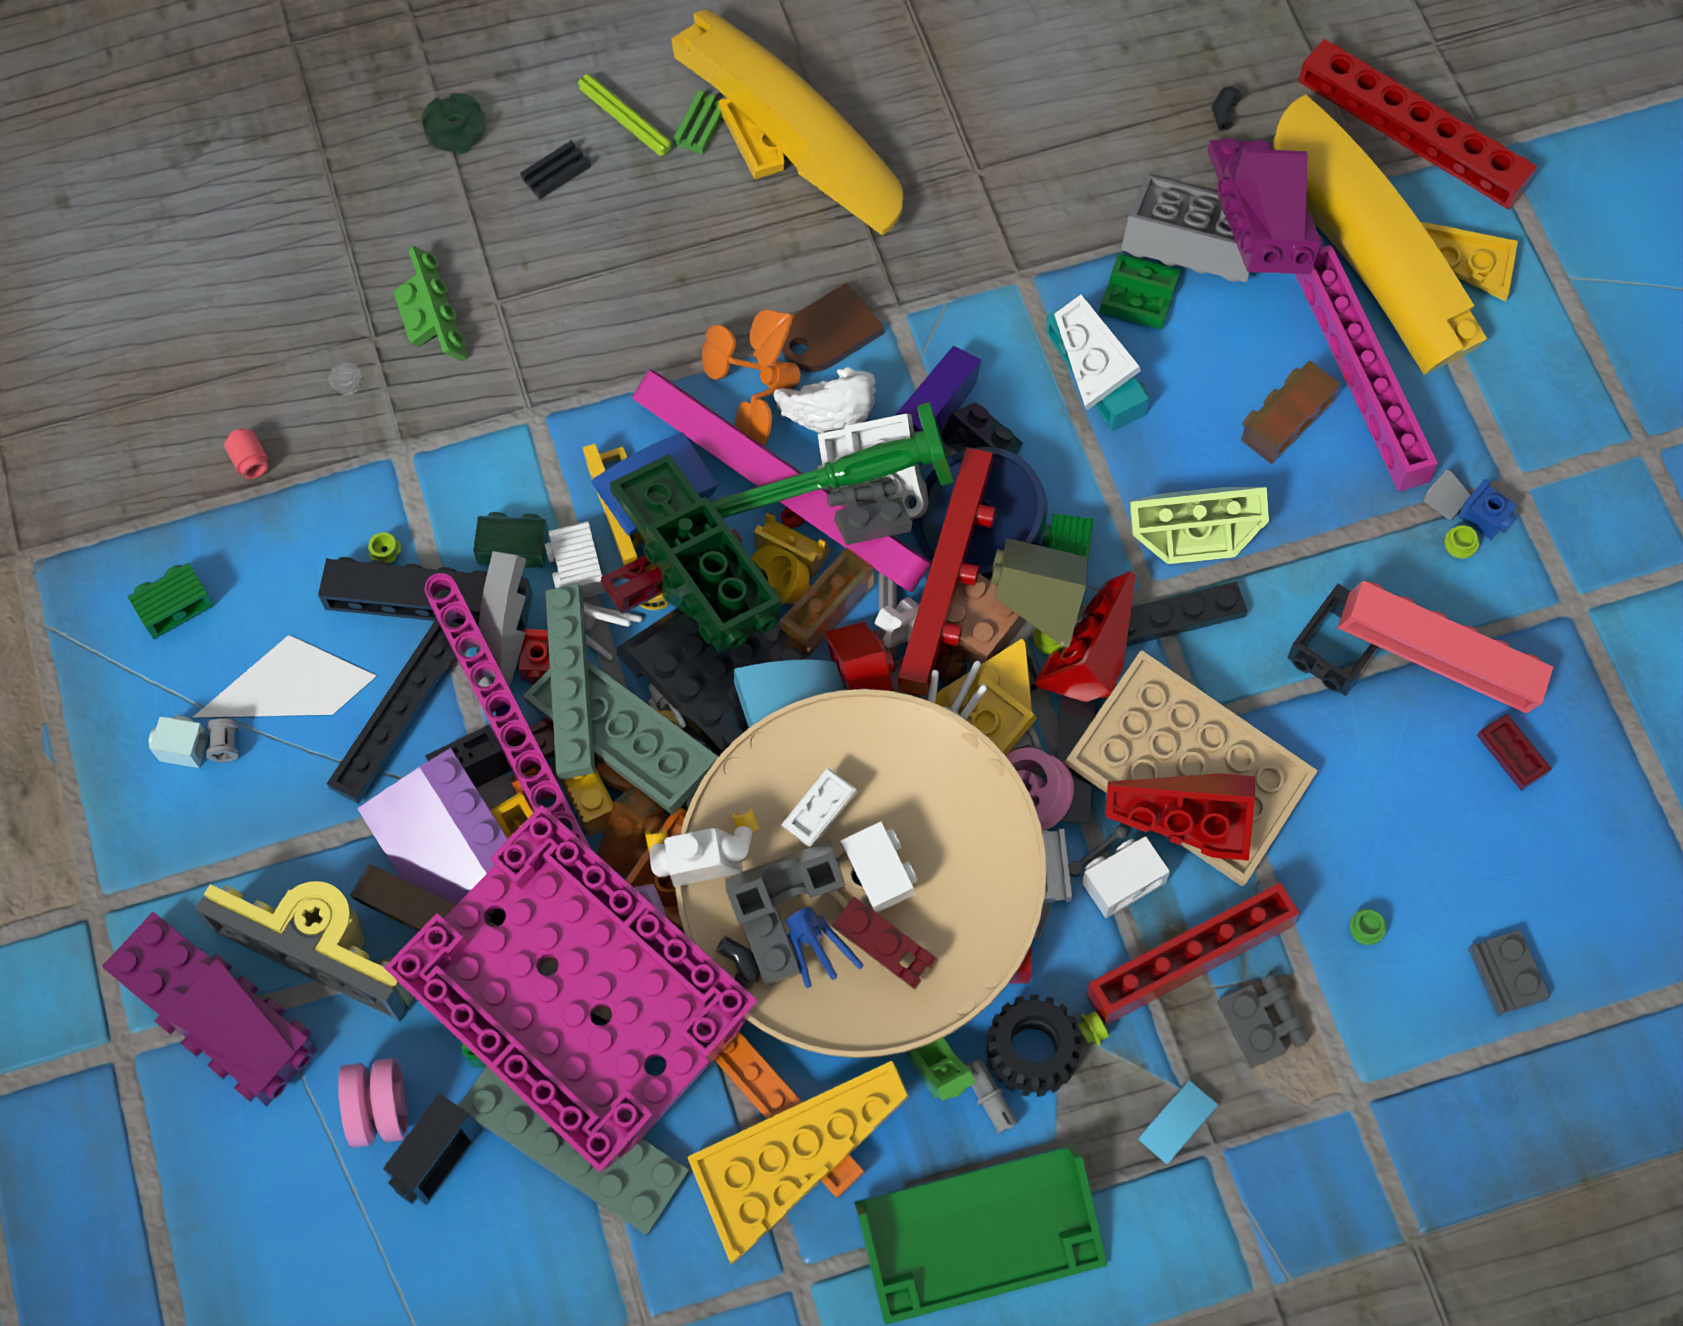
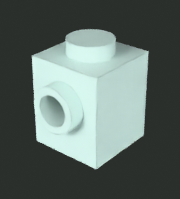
[149,715,209,768]

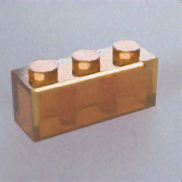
[1241,360,1341,464]
[780,548,874,657]

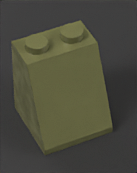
[990,538,1087,648]

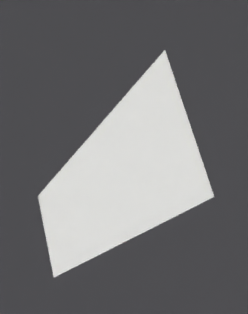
[192,635,376,718]

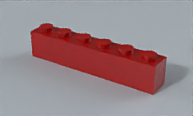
[1086,883,1300,1026]

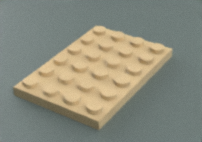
[1064,650,1318,886]

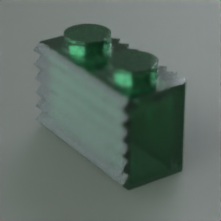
[473,512,549,568]

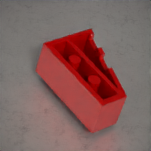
[825,621,894,692]

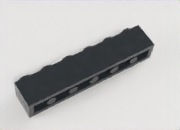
[318,557,533,630]

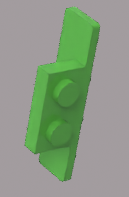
[393,246,468,361]

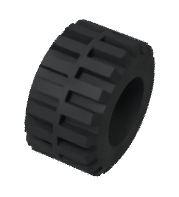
[987,994,1082,1097]

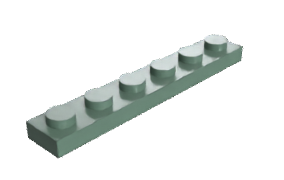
[545,584,595,780]

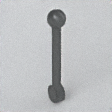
[1068,825,1128,877]

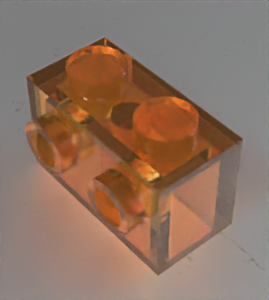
[597,786,663,876]

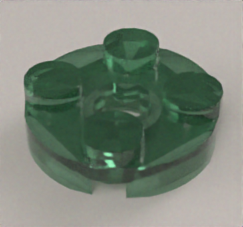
[422,93,486,154]

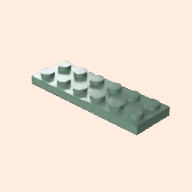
[522,661,718,815]
[459,1066,689,1236]

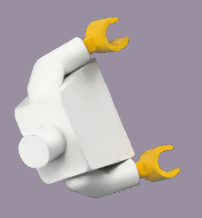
[645,809,759,887]

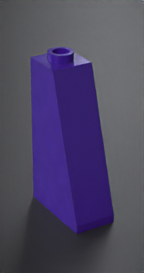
[895,346,982,469]

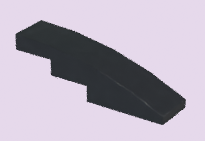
[1056,695,1096,824]

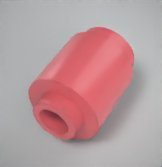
[224,429,268,479]

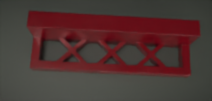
[601,528,742,614]

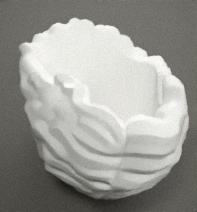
[773,367,876,433]

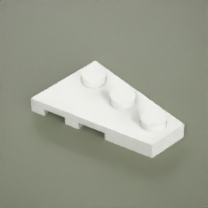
[1054,295,1141,410]

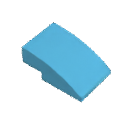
[734,660,845,728]

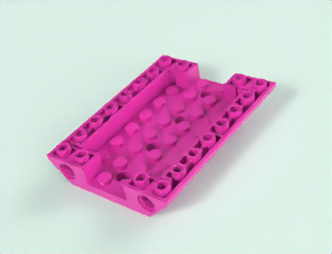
[384,805,758,1173]

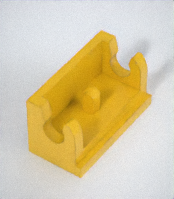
[753,512,830,578]

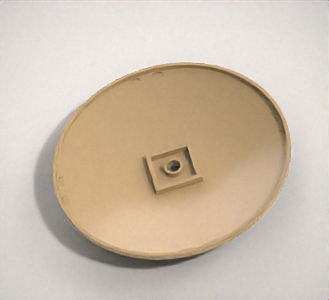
[676,689,1047,1058]

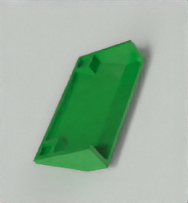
[854,1144,1108,1325]

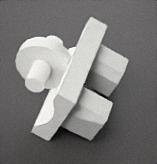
[874,597,919,649]

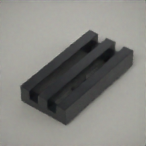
[520,140,591,199]

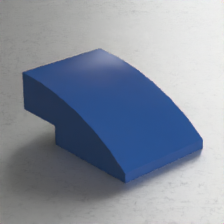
[591,432,719,536]

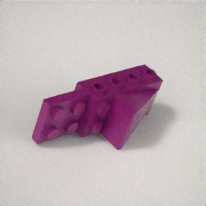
[1207,138,1322,274]
[101,912,317,1106]

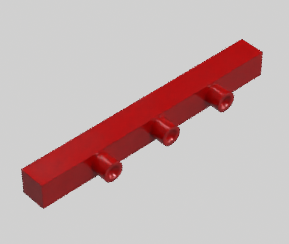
[898,447,996,697]

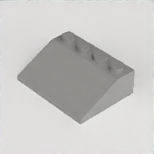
[1121,174,1250,283]

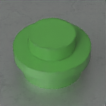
[1349,909,1387,945]

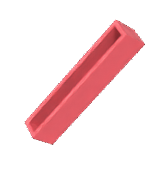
[1338,580,1553,714]

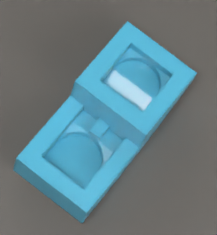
[1138,1080,1218,1165]

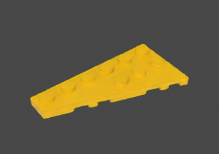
[687,1061,909,1264]

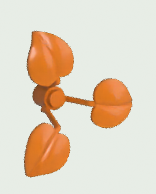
[702,310,800,446]

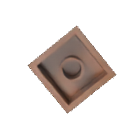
[948,574,1026,665]

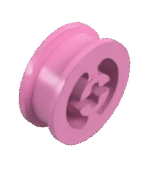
[1006,747,1074,830]

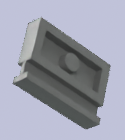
[1468,930,1550,1017]

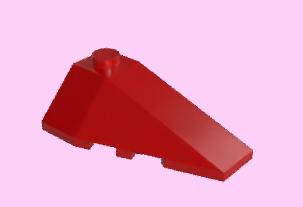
[1035,570,1136,702]
[1105,773,1255,861]

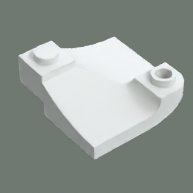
[818,414,928,520]

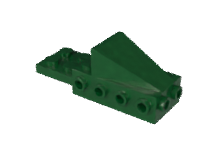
[610,454,782,653]

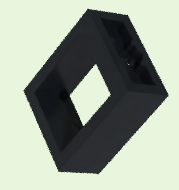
[1288,583,1381,696]
[383,1093,481,1206]

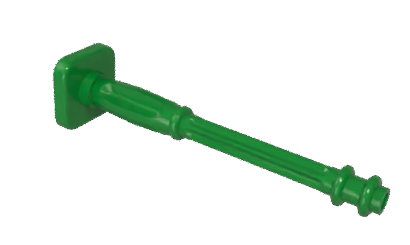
[710,402,954,518]

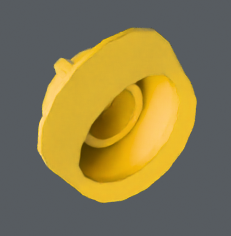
[751,545,814,604]

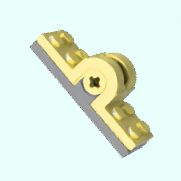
[195,881,414,1021]

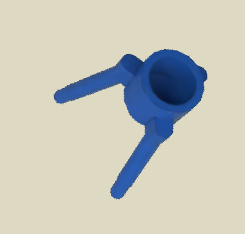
[786,907,863,988]

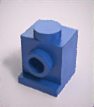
[1458,479,1517,540]

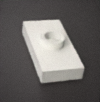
[781,767,857,847]

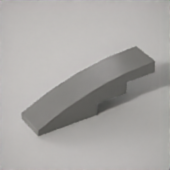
[477,551,526,689]

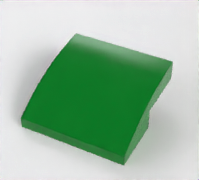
[1099,254,1181,330]

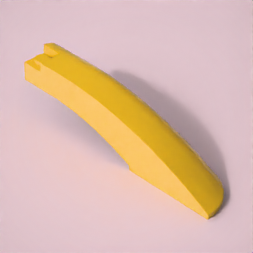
[671,10,903,236]
[1274,94,1487,376]

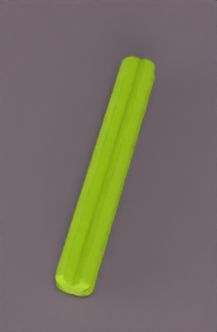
[578,74,672,157]

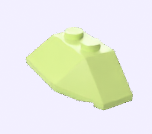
[1130,487,1269,564]

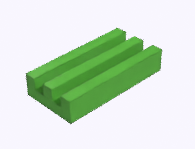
[674,90,724,154]

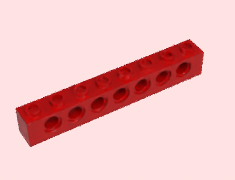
[1298,39,1538,210]

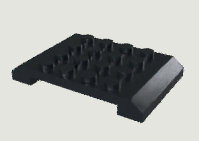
[616,608,811,756]

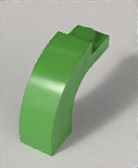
[905,1037,976,1101]

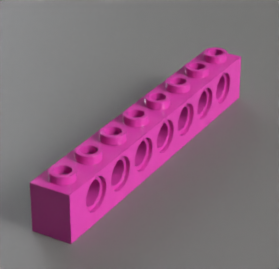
[1295,245,1438,492]

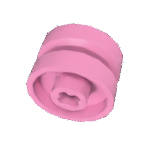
[338,1057,408,1148]

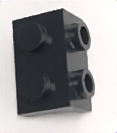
[941,402,1023,454]

